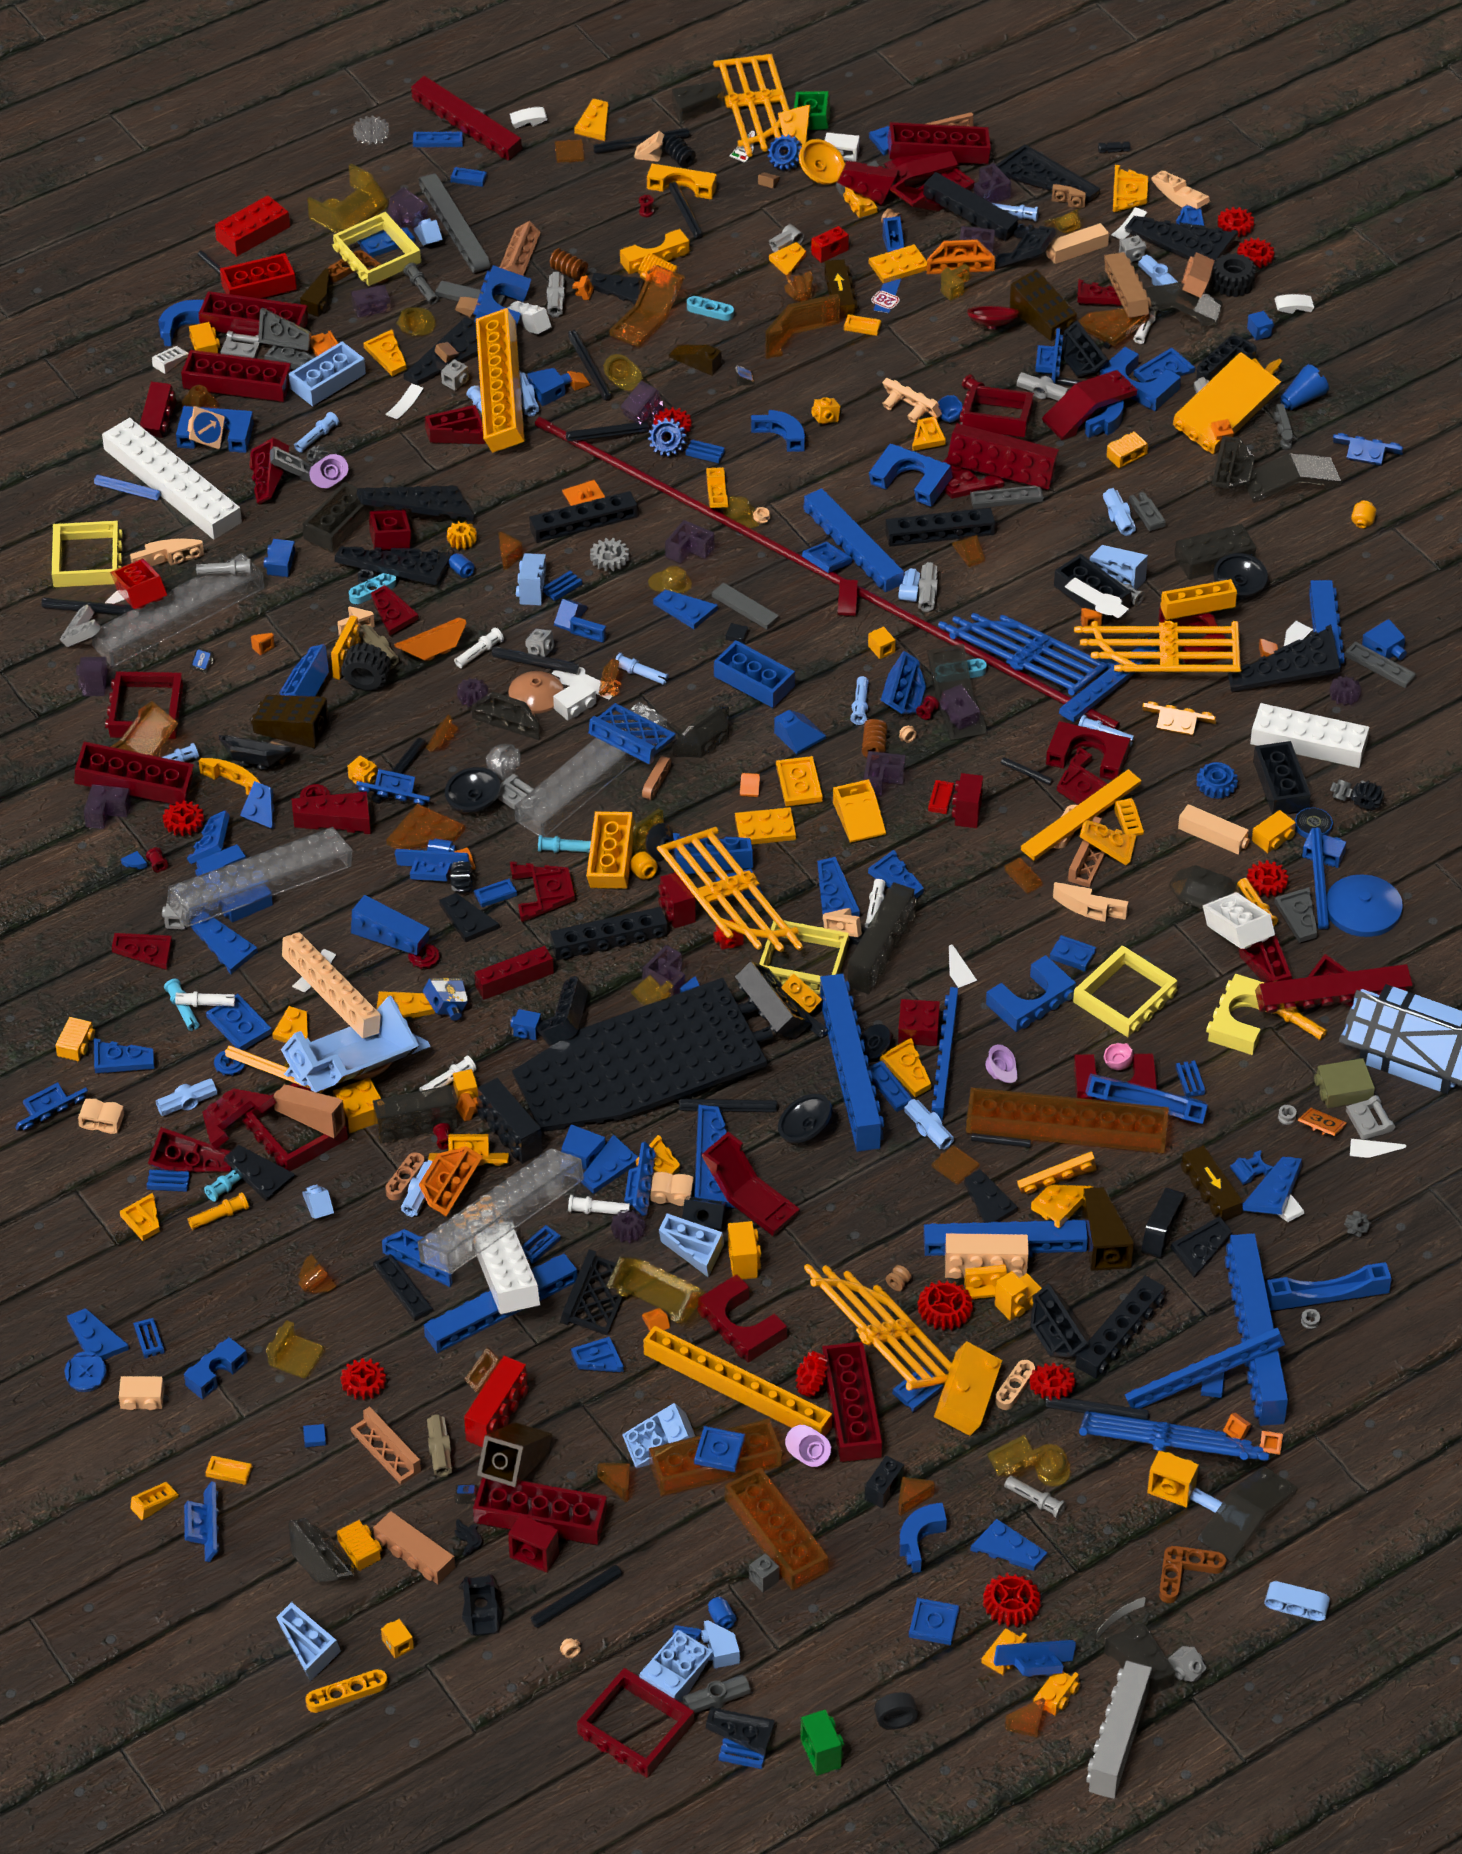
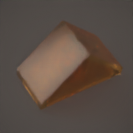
[499,532,523,570]
[952,535,985,567]
[464,1348,501,1393]
[597,1463,630,1503]
[898,1477,935,1516]
[1005,1698,1045,1738]

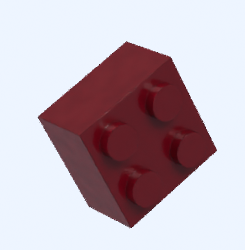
[369,510,411,550]
[952,773,983,828]
[658,872,695,929]
[898,999,940,1046]
[508,1515,559,1573]

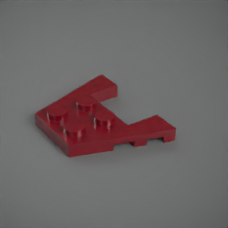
[943,458,1004,499]
[1057,747,1107,805]
[510,861,575,922]
[202,1088,276,1149]

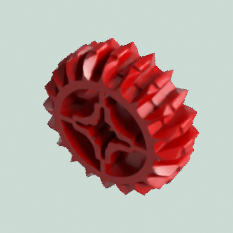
[918,1279,973,1331]
[983,1572,1041,1628]

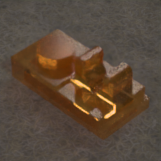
[598,658,621,697]
[426,715,458,752]
[1005,858,1043,894]

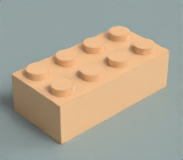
[945,1234,1028,1279]

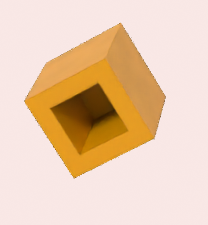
[868,627,896,659]
[453,1069,478,1100]
[381,1619,414,1659]

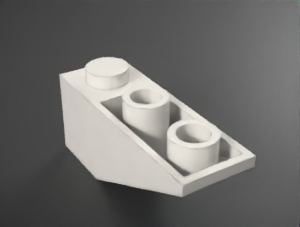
[508,301,551,334]

